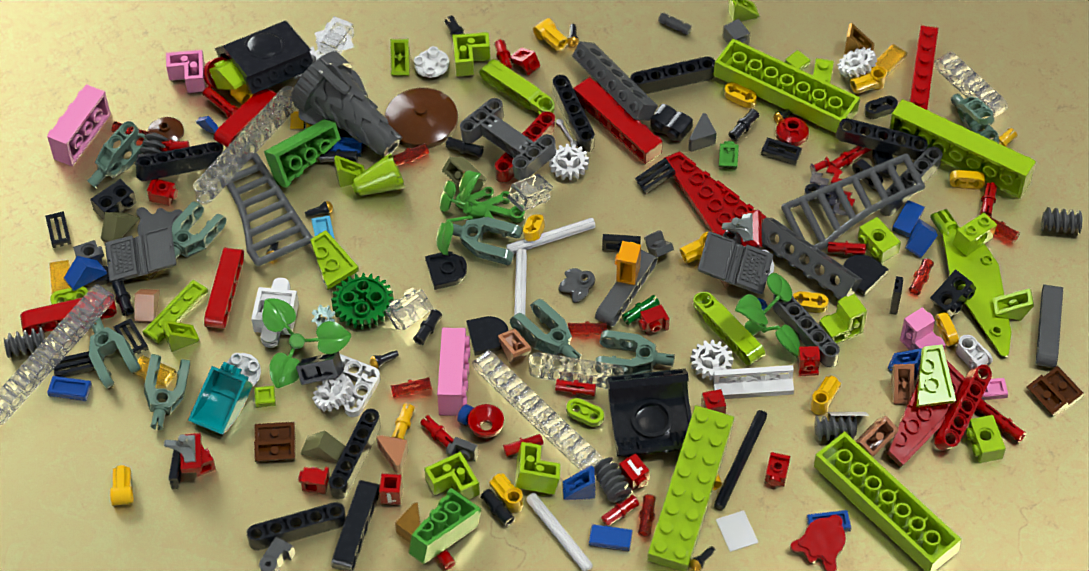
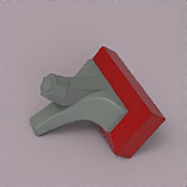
[722,210,762,248]
[164,433,202,474]

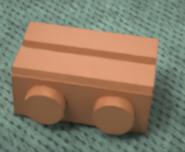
[856,416,899,457]

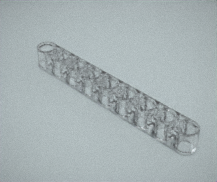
[193,86,296,204]
[0,284,114,425]
[472,350,603,471]

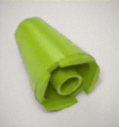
[352,153,405,196]

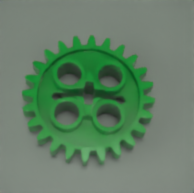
[331,273,394,329]

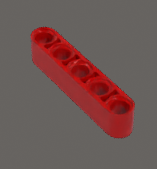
[213,88,280,149]
[495,111,555,183]
[204,247,244,329]
[20,293,117,335]
[934,365,992,451]

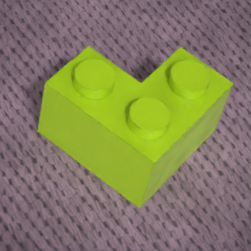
[453,32,491,76]
[819,294,867,344]
[515,442,560,495]
[424,452,480,500]

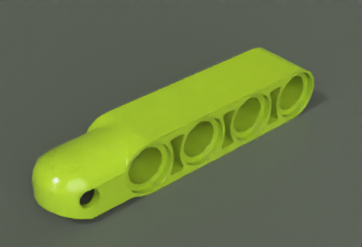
[479,59,555,115]
[693,292,765,366]

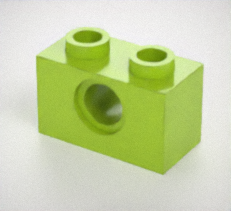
[953,213,997,256]
[858,217,901,263]
[966,415,1006,463]

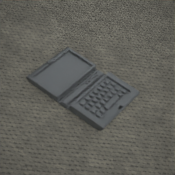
[105,226,176,283]
[698,231,773,294]

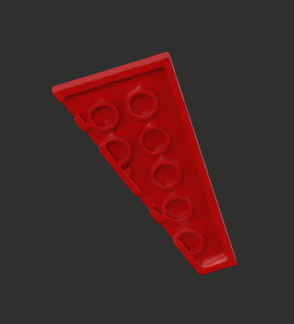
[663,151,767,237]
[887,360,973,467]

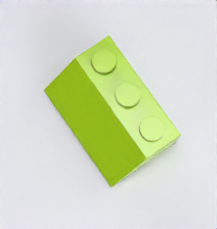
[209,59,246,90]

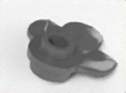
[558,268,595,303]

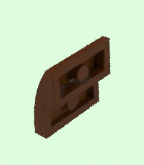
[1026,366,1084,416]
[254,422,296,462]

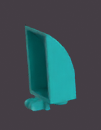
[188,362,253,435]

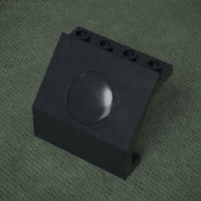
[215,20,314,95]
[607,368,692,457]

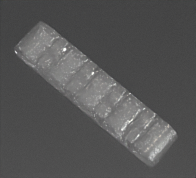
[934,51,1008,118]
[529,353,624,389]

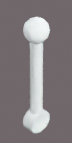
[556,119,577,147]

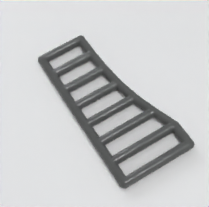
[216,150,313,266]
[781,154,925,256]

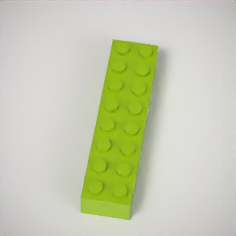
[714,39,860,133]
[889,99,1036,199]
[647,405,734,571]
[814,432,962,571]

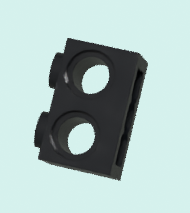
[90,179,137,220]
[930,269,976,317]
[296,351,344,385]

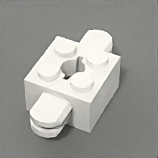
[251,278,299,348]

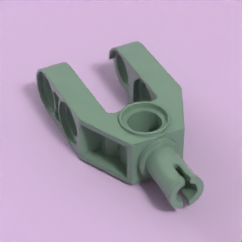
[951,94,999,143]
[87,121,148,188]
[172,201,227,259]
[453,217,523,265]
[510,299,582,364]
[89,317,141,389]
[594,330,675,375]
[144,354,190,430]

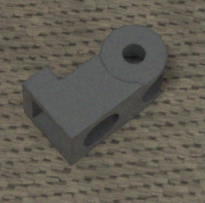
[259,537,295,571]

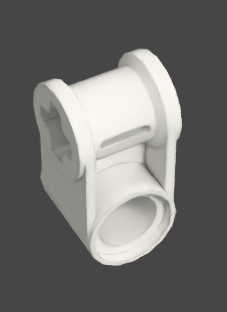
[956,335,993,370]

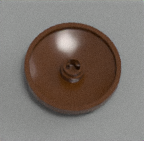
[385,88,458,149]

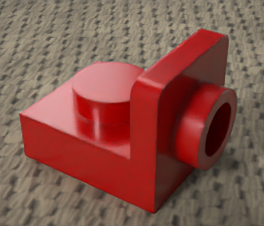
[509,47,540,75]

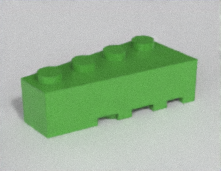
[264,119,341,188]
[409,488,481,564]

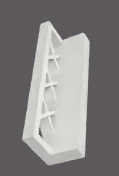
[713,365,794,399]

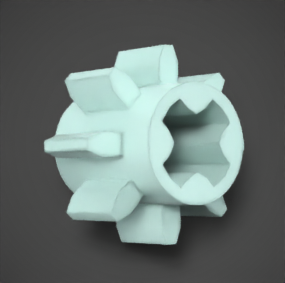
[311,304,335,328]

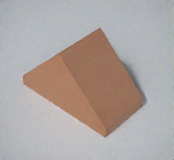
[135,289,160,323]
[498,328,531,363]
[891,364,914,404]
[376,435,408,475]

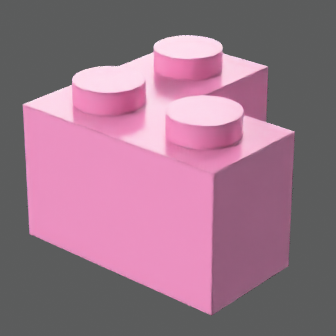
[166,50,205,93]
[900,307,945,350]

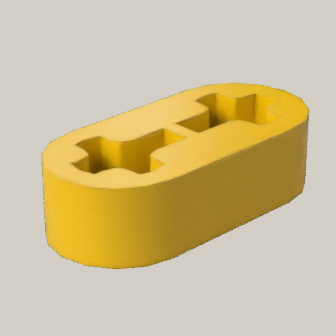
[724,82,757,108]
[949,170,985,189]
[523,214,545,241]
[793,291,829,313]
[935,312,959,346]

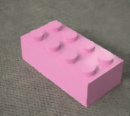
[47,84,111,167]
[437,328,470,416]

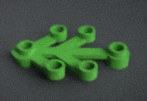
[455,187,525,233]

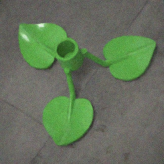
[436,170,486,255]
[735,273,800,358]
[262,298,351,388]

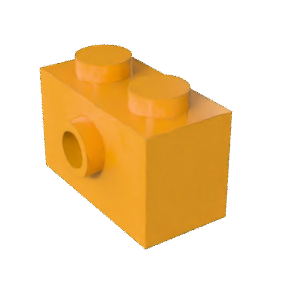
[615,241,641,285]

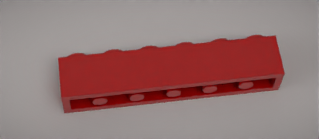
[909,25,938,110]
[573,77,663,164]

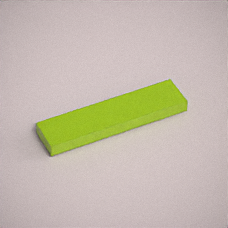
[143,280,208,344]

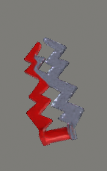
[810,157,855,216]

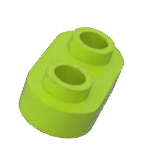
[50,286,90,304]
[566,398,604,427]

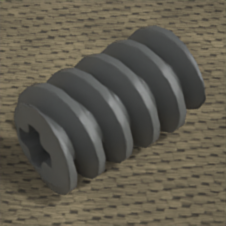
[134,132,169,166]
[1041,207,1083,234]
[4,327,47,358]
[814,416,857,441]
[594,457,632,502]

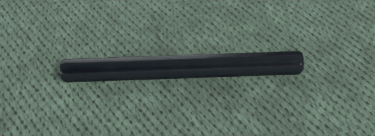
[714,410,767,510]

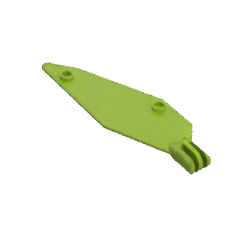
[930,209,1011,357]

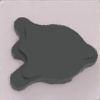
[136,207,183,236]

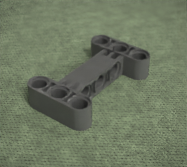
[460,98,556,181]

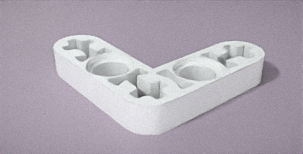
[340,354,380,417]

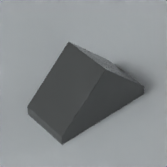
[688,113,717,152]

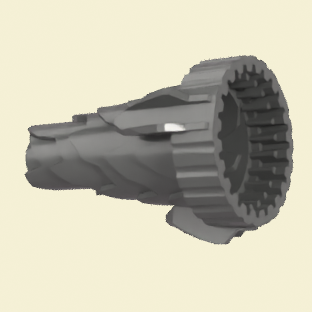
[291,51,403,157]

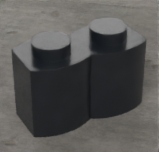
[650,104,693,142]

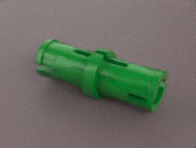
[622,295,660,325]

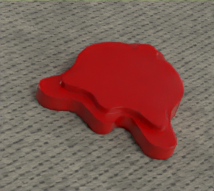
[790,515,846,571]

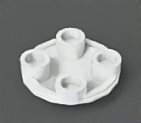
[414,46,450,78]
[227,353,261,386]

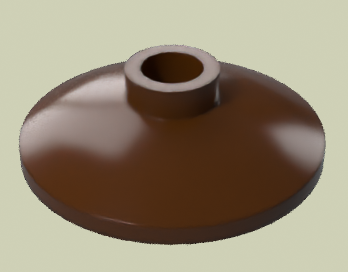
[147,117,184,142]

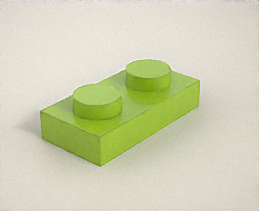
[813,58,834,83]

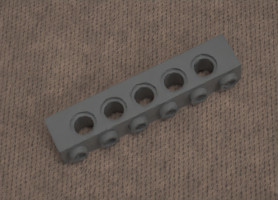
[572,41,658,121]
[762,218,863,299]

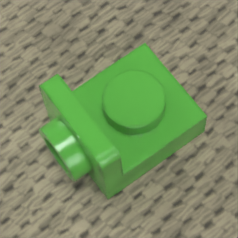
[719,141,739,168]

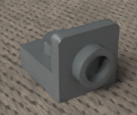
[644,230,674,257]
[446,437,478,461]

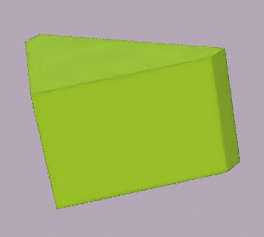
[728,0,759,22]
[390,39,410,75]
[334,155,365,187]
[993,288,1034,321]
[161,320,200,352]

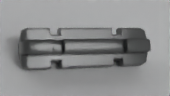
[659,13,692,35]

